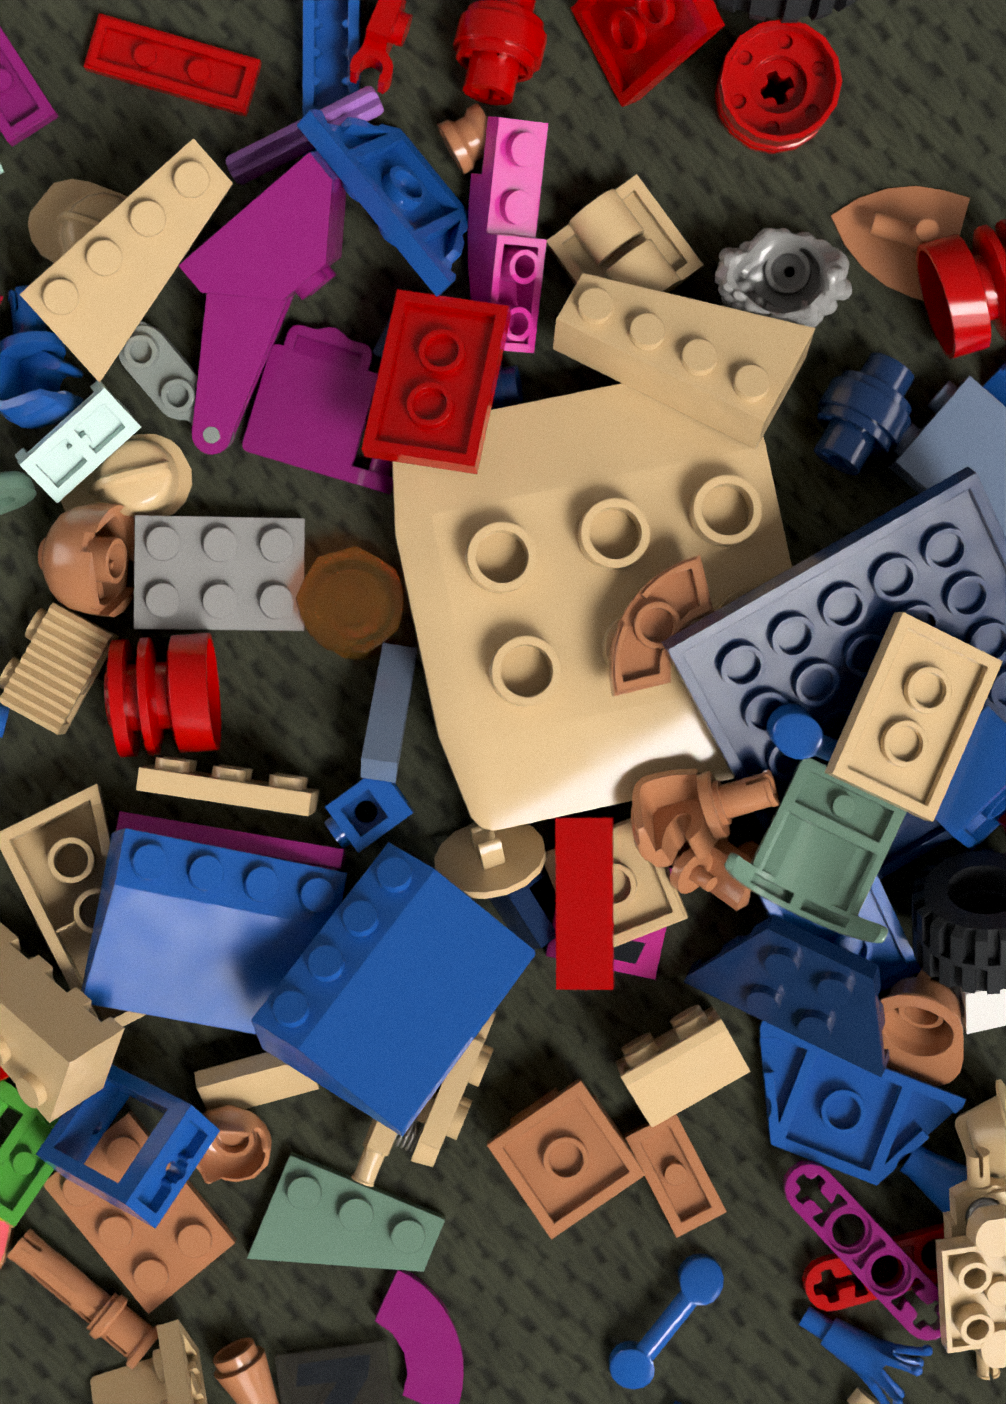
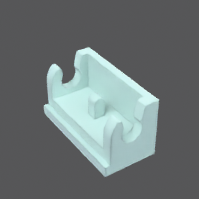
[15,380,141,503]

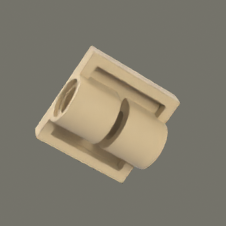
[546,174,703,293]

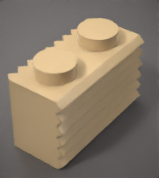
[0,603,119,735]

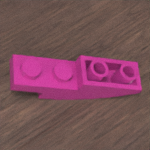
[468,116,548,353]

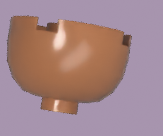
[38,503,134,617]

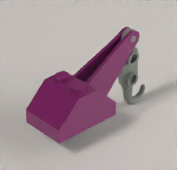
[119,151,346,455]

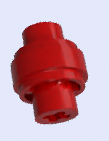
[453,0,547,105]

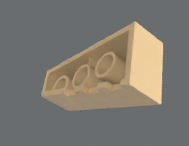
[19,138,233,383]
[553,273,815,449]
[0,784,145,1027]
[0,922,125,1123]

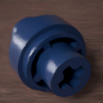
[814,352,914,475]

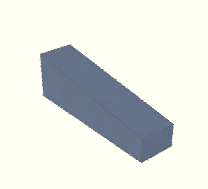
[360,643,417,783]

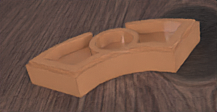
[609,555,714,697]

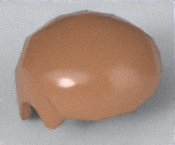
[196,1105,272,1184]

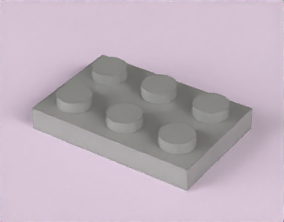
[133,515,305,631]

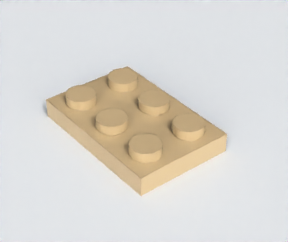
[824,612,1003,822]
[136,756,319,816]

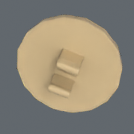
[434,822,547,899]

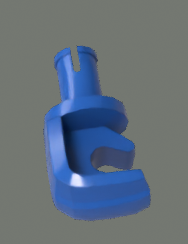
[0,285,84,429]

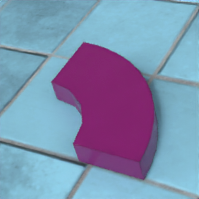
[375,1270,464,1404]

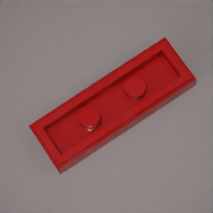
[84,13,262,117]
[555,817,614,990]

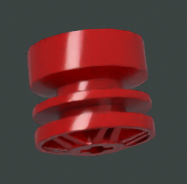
[714,19,842,154]
[916,219,1006,360]
[104,633,222,758]

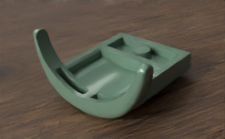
[724,758,907,943]

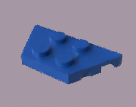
[296,109,468,297]
[758,1020,966,1186]

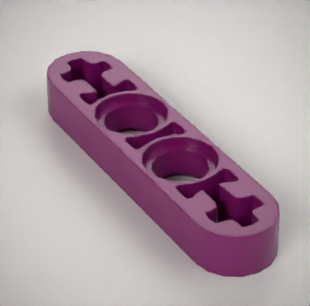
[782,1160,941,1341]

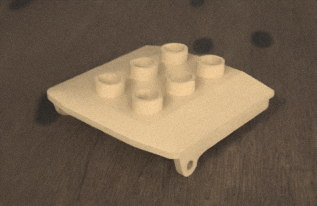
[392,383,792,831]

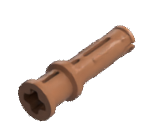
[7,1228,159,1370]

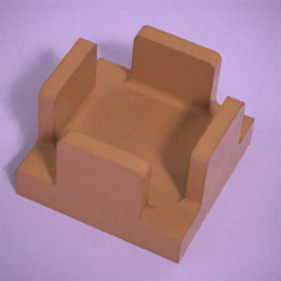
[487,1078,645,1239]

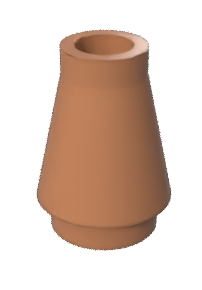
[213,1338,279,1404]

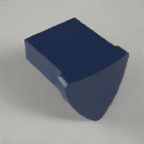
[489,865,556,950]

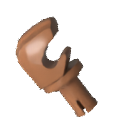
[631,769,780,868]

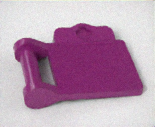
[242,325,393,495]

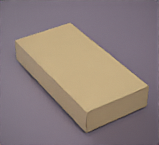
[194,1052,319,1110]

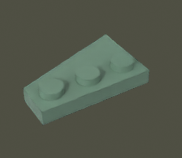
[247,1152,446,1272]

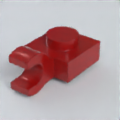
[349,0,413,94]

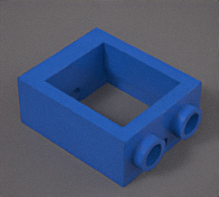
[36,1065,220,1229]

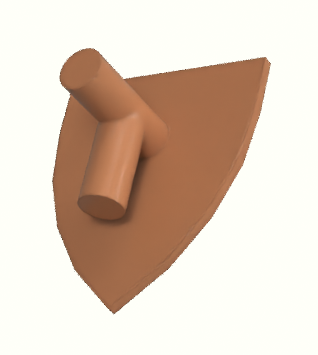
[831,186,970,301]

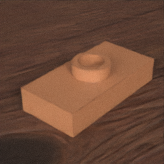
[624,1114,727,1238]

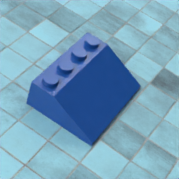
[81,828,347,1035]
[251,842,535,1137]

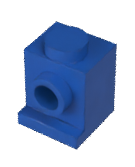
[324,778,415,853]

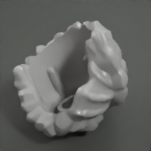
[715,228,852,328]

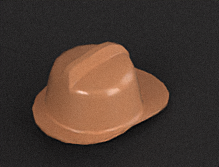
[880,968,964,1087]

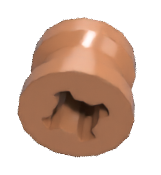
[437,103,488,175]

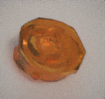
[295,546,404,660]

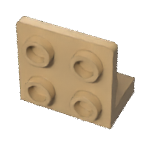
[90,1319,208,1404]

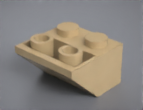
[616,1005,751,1128]

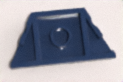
[684,915,890,1077]

